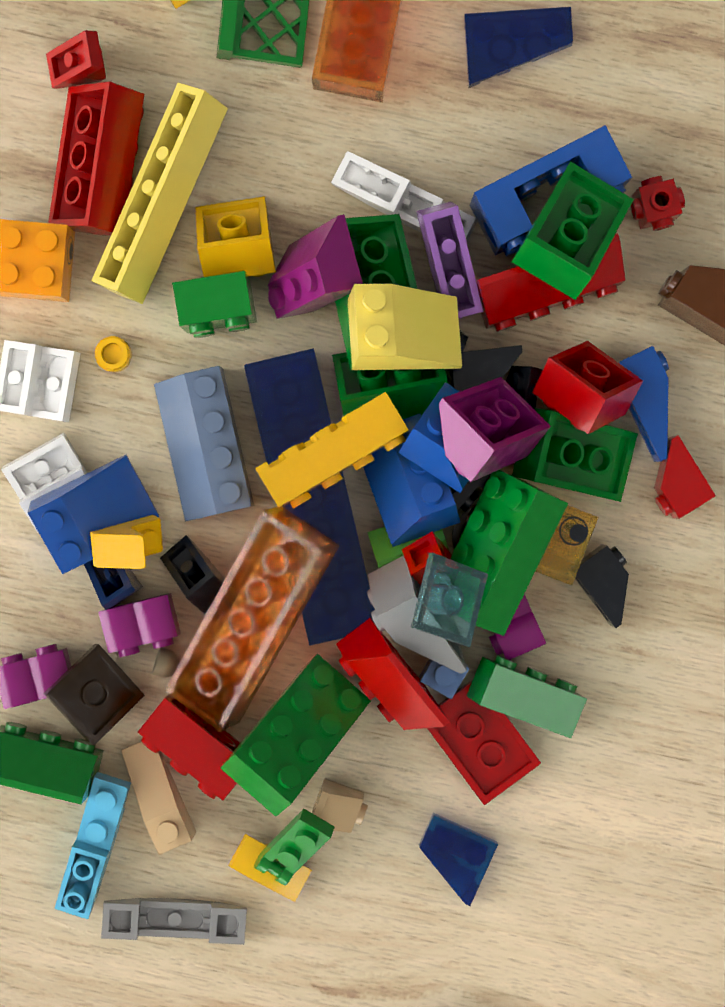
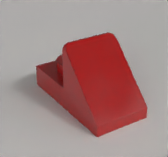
[46,30,106,89]

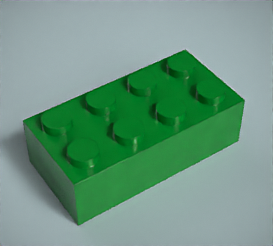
[432,470,568,636]
[220,653,371,817]

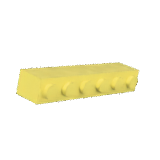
[91,83,228,304]

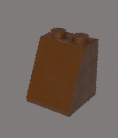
[658,265,725,346]

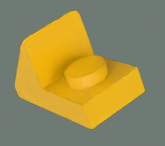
[90,515,163,569]

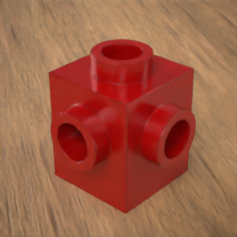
[630,176,685,231]

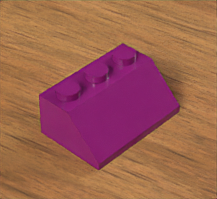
[268,214,363,319]
[439,377,551,482]

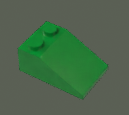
[512,161,634,300]
[512,408,638,502]

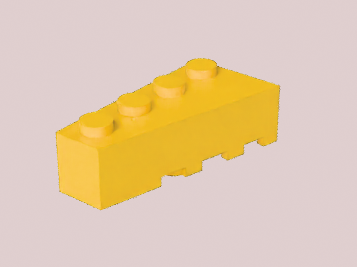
[255,392,409,509]

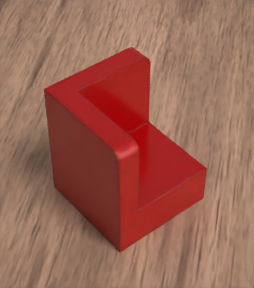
[401,531,452,596]

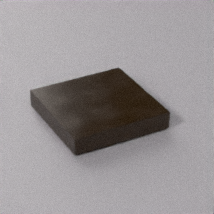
[43,644,145,746]

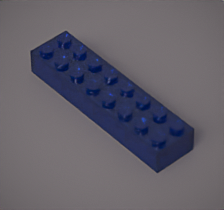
[244,348,375,646]

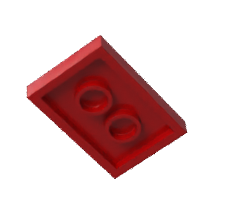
[427,679,541,805]

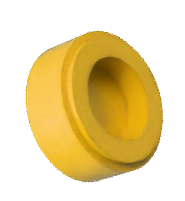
[95,336,132,372]

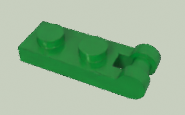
[254,809,335,886]

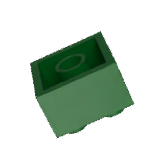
[172,271,257,338]

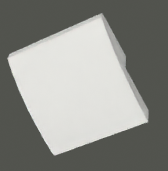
[0,340,81,422]
[1,433,87,533]

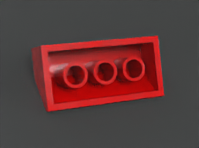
[48,81,145,236]
[476,233,626,332]

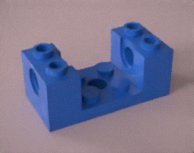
[470,125,632,256]

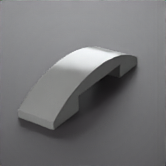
[101,898,247,945]

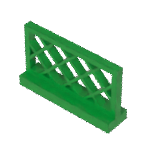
[216,0,309,68]

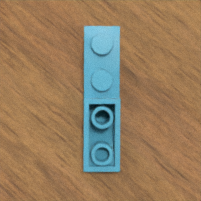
[54,772,131,919]

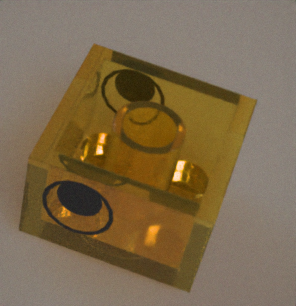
[535,505,599,586]

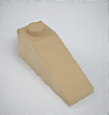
[121,741,196,855]

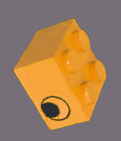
[0,219,75,302]

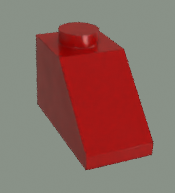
[654,435,716,519]

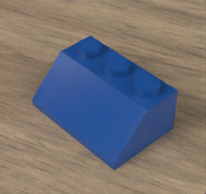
[363,413,460,547]

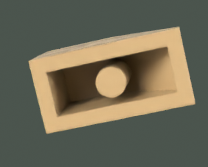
[312,778,368,833]

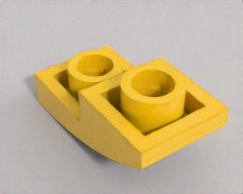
[228,834,312,902]

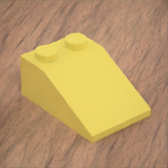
[348,284,462,370]

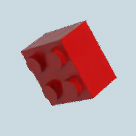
[532,341,643,434]

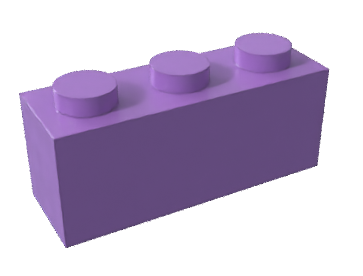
[416,201,483,318]

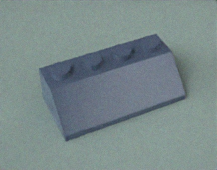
[154,366,255,522]

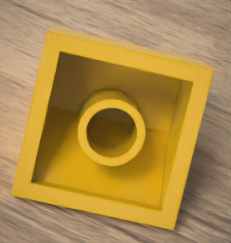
[195,196,276,277]

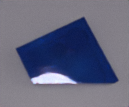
[419,813,498,906]

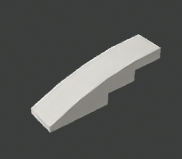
[331,151,478,241]

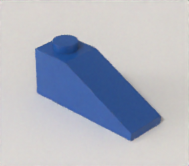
[618,346,669,462]

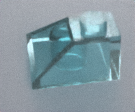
[411,553,488,647]

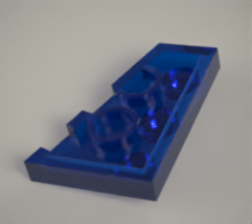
[464,7,573,88]

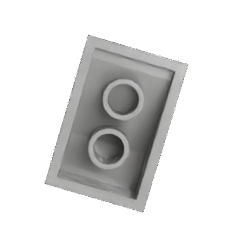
[367,555,467,674]

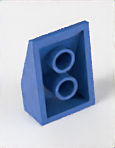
[28,454,159,574]

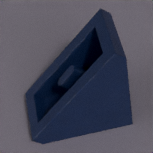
[84,560,143,610]

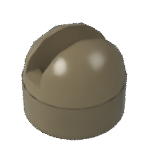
[152,647,180,677]

